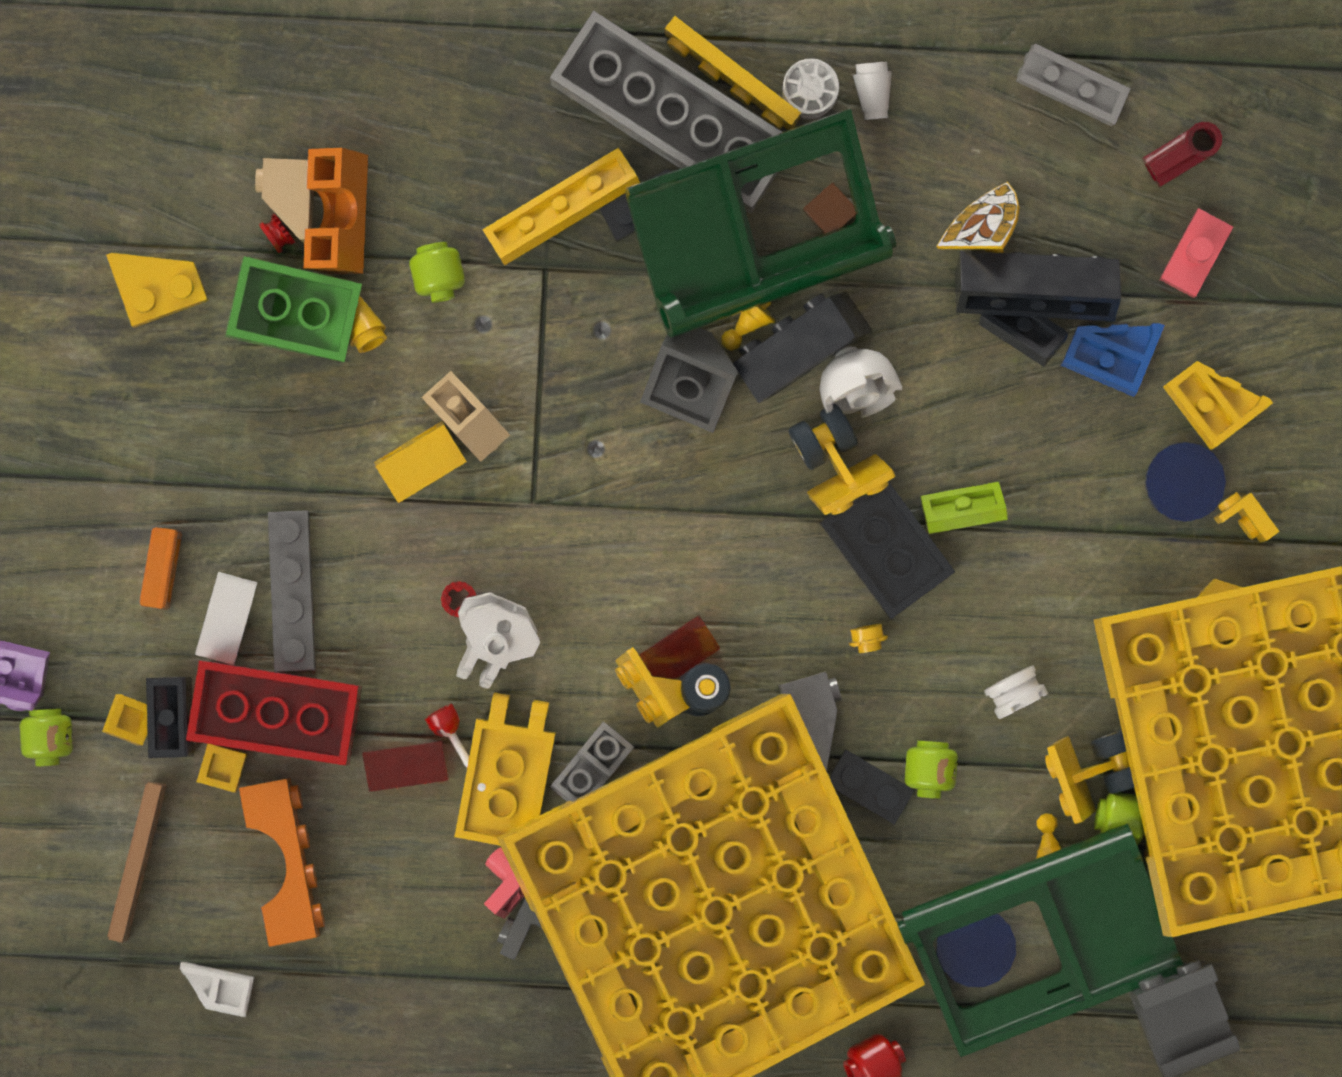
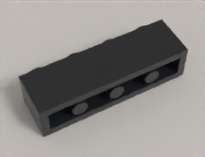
[955,250,1121,321]

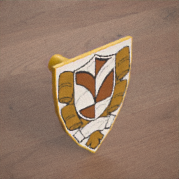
[936,182,1020,253]

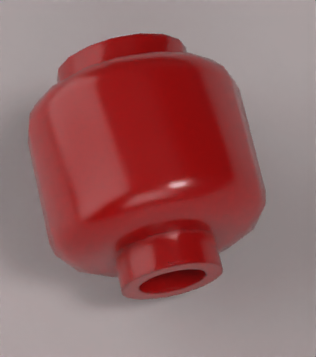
[843,1034,906,1077]

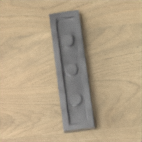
[268,510,316,672]

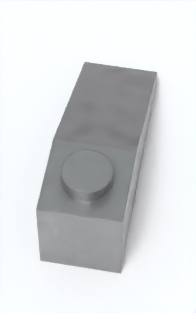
[778,672,842,770]

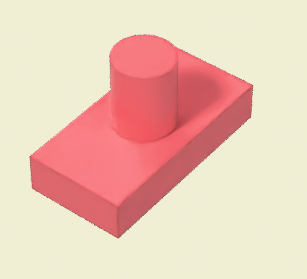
[1159,208,1233,298]
[484,847,525,919]

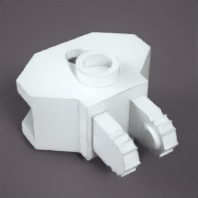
[456,592,540,689]

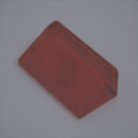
[639,615,721,680]
[362,741,449,792]

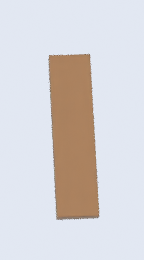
[107,781,167,943]

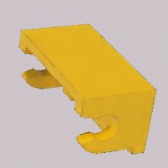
[374,421,467,503]

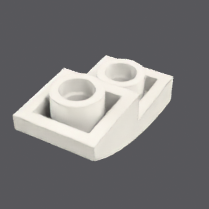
[195,572,257,665]

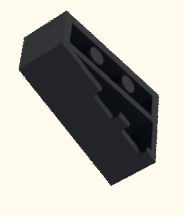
[733,291,873,403]

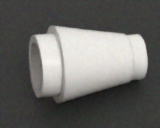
[853,61,892,120]

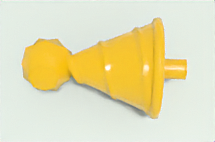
[721,302,776,351]
[1036,813,1061,859]

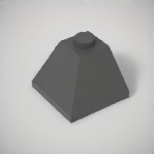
[640,328,738,433]

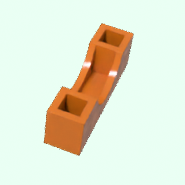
[239,778,325,947]

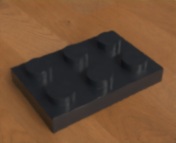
[819,481,955,620]

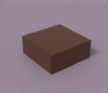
[802,182,856,234]

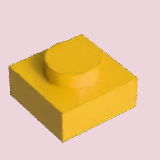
[102,694,147,746]
[197,744,248,793]

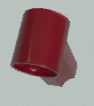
[1142,122,1222,188]

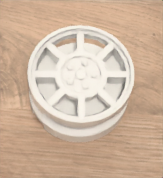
[782,59,839,119]
[984,665,1048,719]

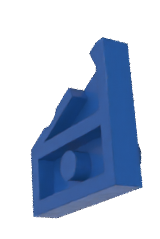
[1061,323,1165,397]

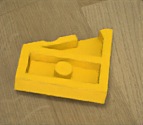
[106,253,209,328]
[1163,361,1273,450]

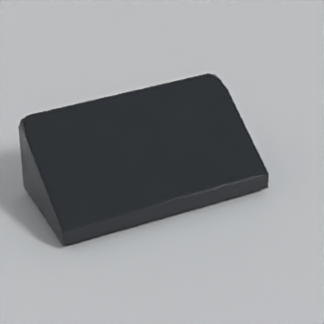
[146,677,194,758]

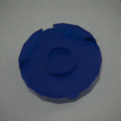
[1144,442,1226,522]
[936,914,1016,987]

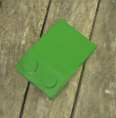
[225,256,362,362]

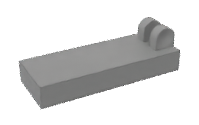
[1016,44,1131,126]

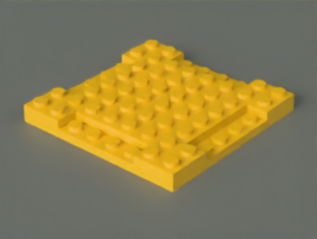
[1094,566,1342,937]
[497,694,925,1077]

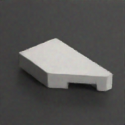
[180,962,255,1017]

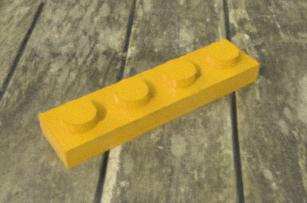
[665,16,801,130]
[483,148,640,266]

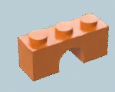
[303,148,368,274]

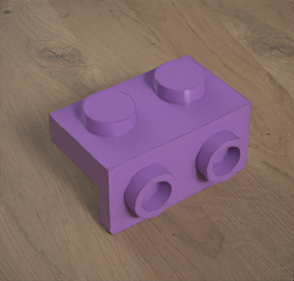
[0,640,50,711]

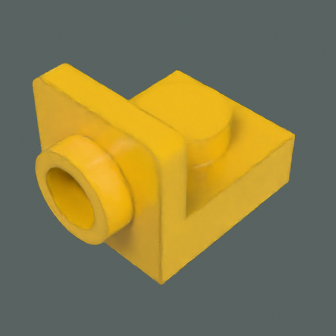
[1213,492,1280,543]

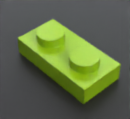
[921,482,1008,534]

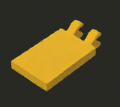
[454,692,556,846]

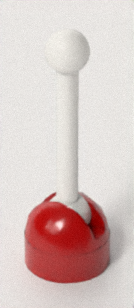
[424,703,486,792]

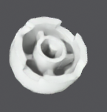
[819,347,903,418]

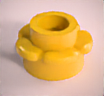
[849,624,888,653]

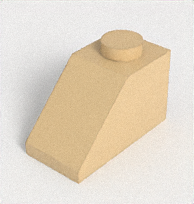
[255,158,314,244]
[421,371,510,462]

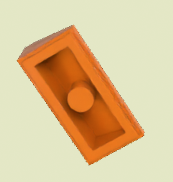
[140,527,182,610]

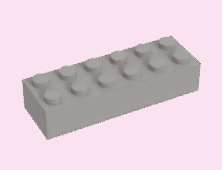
[550,11,782,214]

